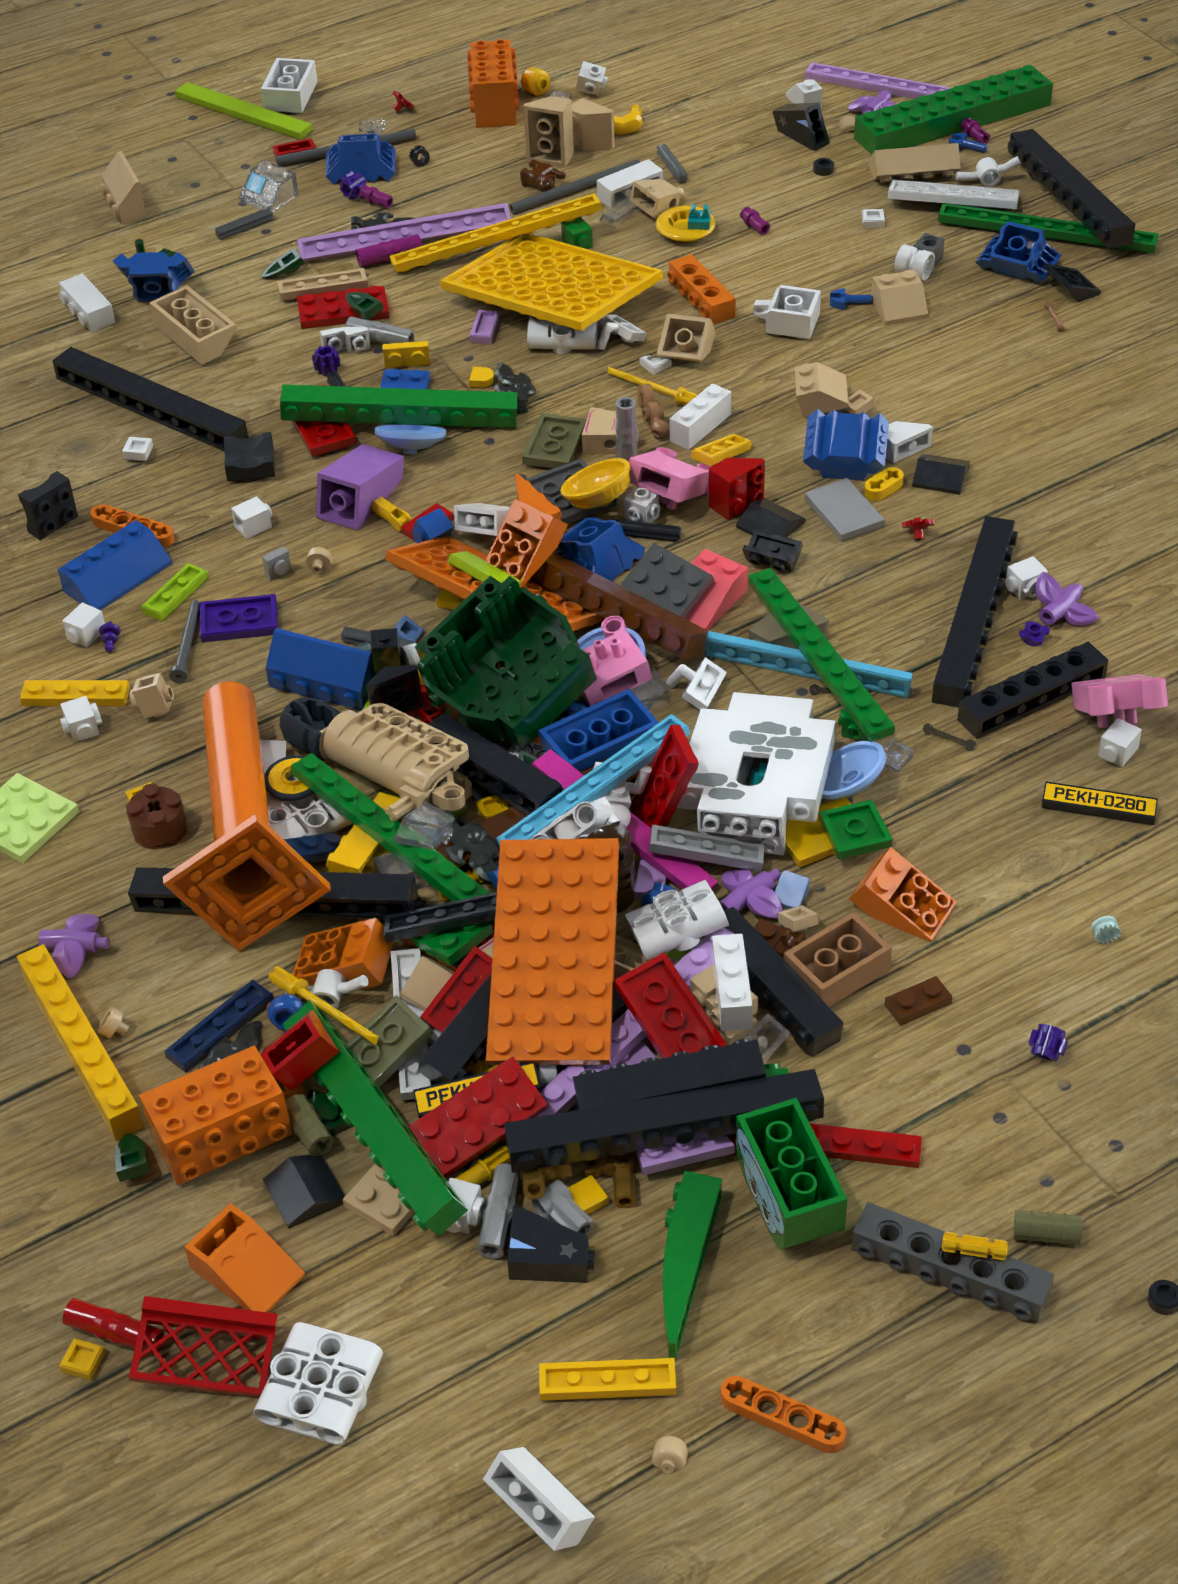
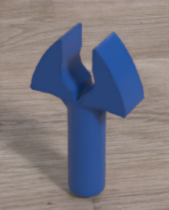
[948,133,987,153]
[830,288,873,310]

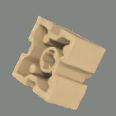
[690,965,758,1045]

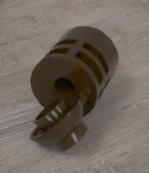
[586,825,635,913]

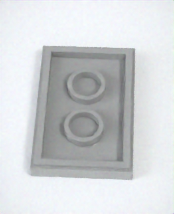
[804,478,885,541]

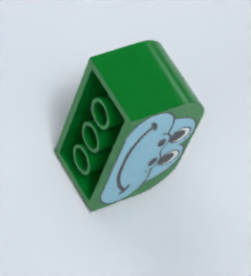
[736,1097,847,1250]

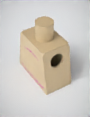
[630,179,684,218]
[582,407,639,454]

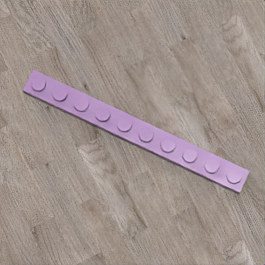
[297,203,511,262]
[535,928,734,1118]

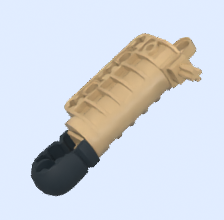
[279,698,472,822]

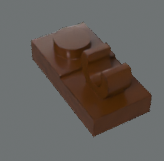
[754,918,807,959]

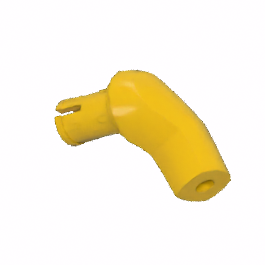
[614,105,643,135]

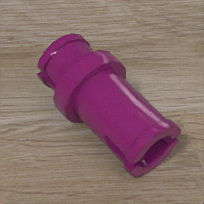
[961,118,990,144]
[359,185,393,209]
[740,206,770,235]

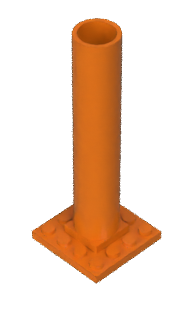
[163,681,331,951]

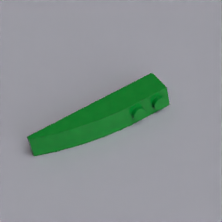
[663,1171,722,1361]

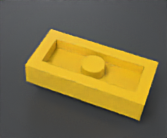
[383,341,430,368]

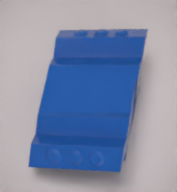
[325,133,395,185]
[975,221,1062,283]
[113,252,195,302]
[803,409,889,481]
[555,517,645,581]

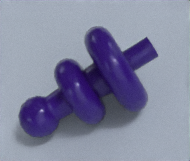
[99,621,121,652]

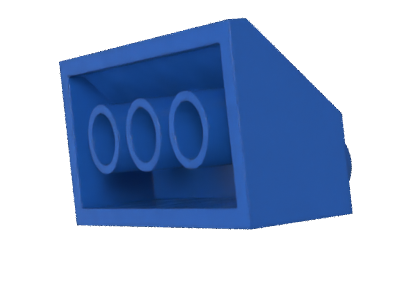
[57,520,172,610]
[266,628,375,711]
[538,689,659,772]

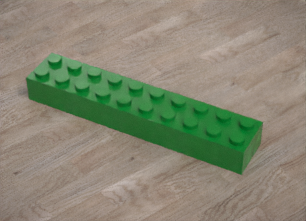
[854,65,1053,155]

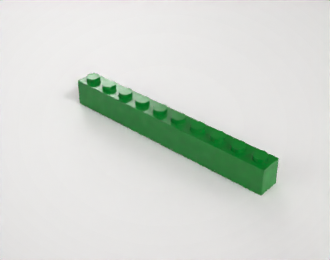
[280,384,517,428]
[282,1000,468,1236]

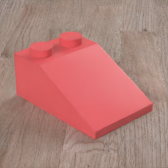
[685,549,748,630]

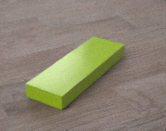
[448,551,521,586]
[141,563,209,621]

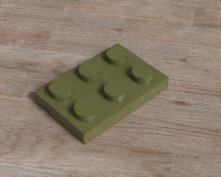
[522,413,587,468]
[347,995,434,1087]

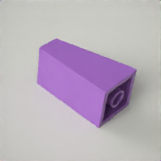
[316,444,404,530]

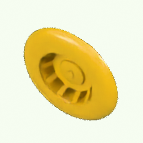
[655,205,716,242]

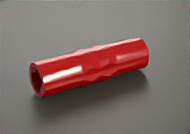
[62,1298,165,1356]

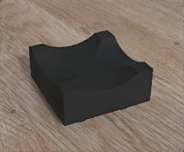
[224,432,275,481]
[18,471,78,540]

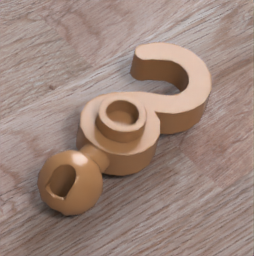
[637,384,669,438]

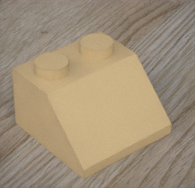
[572,98,615,151]
[871,270,928,325]
[657,314,716,362]
[795,362,849,418]

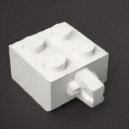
[753,285,821,339]

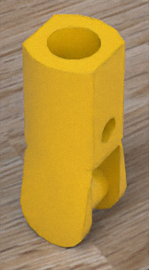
[371,496,412,531]

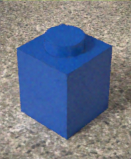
[411,508,454,543]

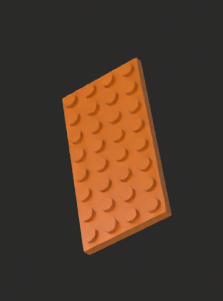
[385,536,605,631]
[486,838,619,1065]

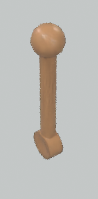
[1044,302,1066,331]

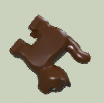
[520,160,566,192]

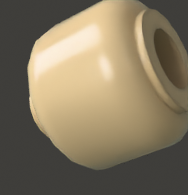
[838,115,855,133]
[652,1436,688,1474]

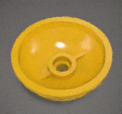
[560,458,630,509]

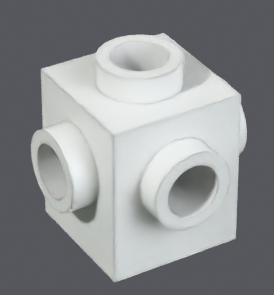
[576,61,608,96]
[623,486,660,523]

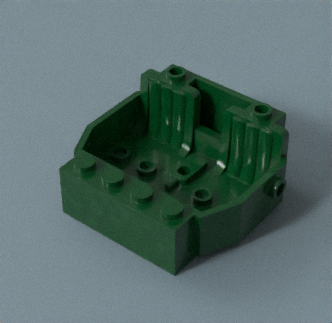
[415,575,597,751]

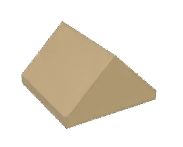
[399,956,454,1011]

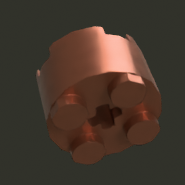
[126,783,187,850]

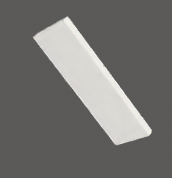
[887,180,1019,209]

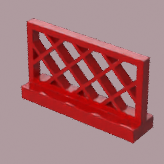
[129,1296,278,1398]

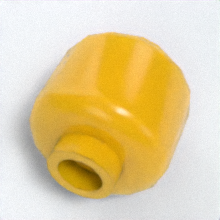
[521,67,550,96]

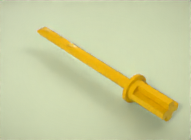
[607,367,697,405]
[268,966,379,1045]

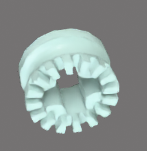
[1091,916,1121,944]

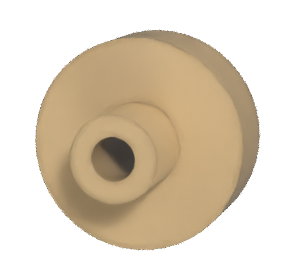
[306,547,332,574]
[97,1007,129,1039]

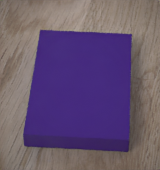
[200,594,278,643]

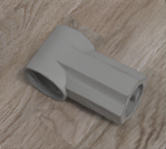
[531,1180,594,1237]

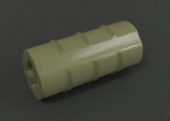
[285,1094,334,1157]
[1013,1210,1082,1245]

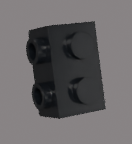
[742,529,803,572]

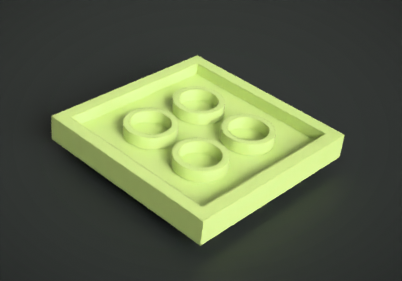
[0,773,80,864]

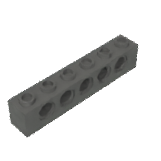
[851,1202,1054,1323]

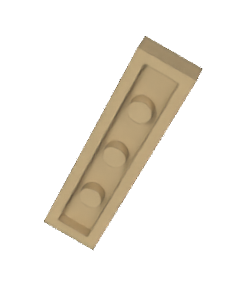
[277,268,368,301]

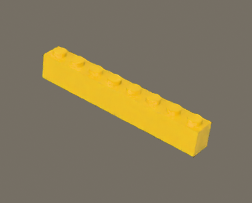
[16,944,144,1141]

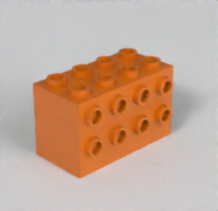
[467,39,520,128]
[139,1045,293,1186]

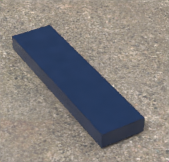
[164,980,274,1073]

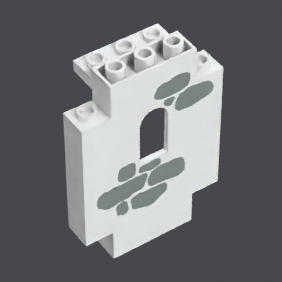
[677,692,836,855]

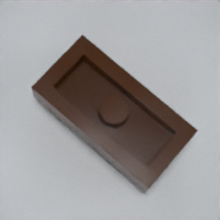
[885,976,952,1026]

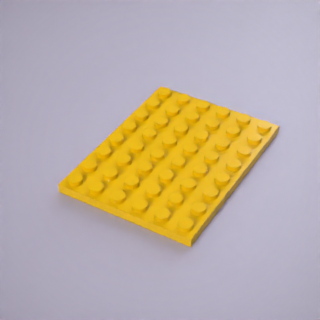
[440,234,663,331]

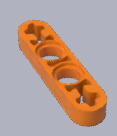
[90,504,174,548]
[720,1376,846,1453]

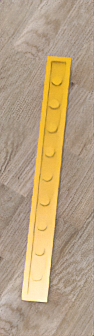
[389,193,602,273]

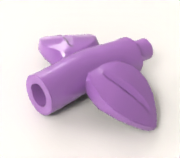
[848,90,896,114]
[1036,571,1099,626]
[719,868,783,920]
[38,914,110,980]

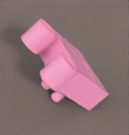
[629,447,712,510]
[581,616,653,707]
[1072,674,1168,728]

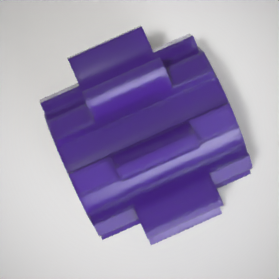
[339,171,367,199]
[312,345,341,376]
[1028,1023,1068,1062]

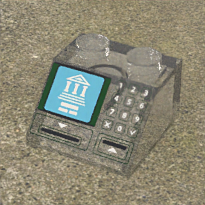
[239,160,299,212]

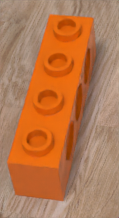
[667,254,736,325]

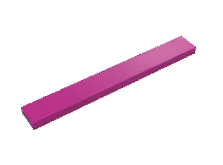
[532,749,718,891]

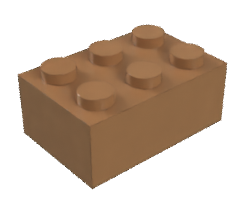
[784,912,892,1007]

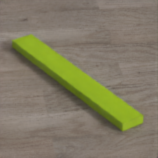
[175,82,313,140]

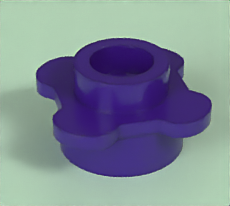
[1019,621,1050,646]

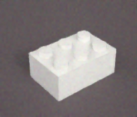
[261,58,318,114]

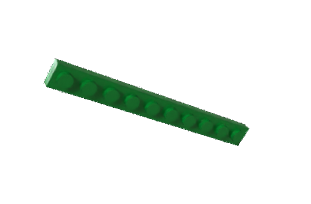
[938,203,1159,253]
[748,568,895,742]
[290,753,495,924]

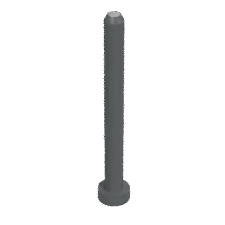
[169,600,200,683]

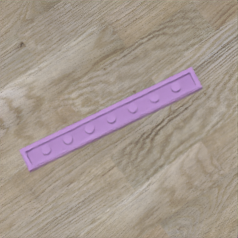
[805,62,950,99]

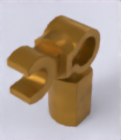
[584,1152,636,1208]
[521,1163,572,1200]

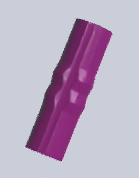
[355,234,422,268]

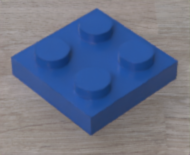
[380,369,431,389]

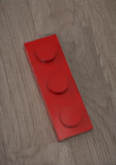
[420,946,493,1034]

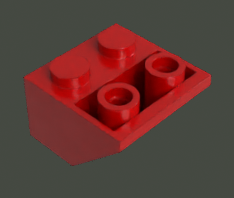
[708,458,765,521]
[260,1009,339,1091]

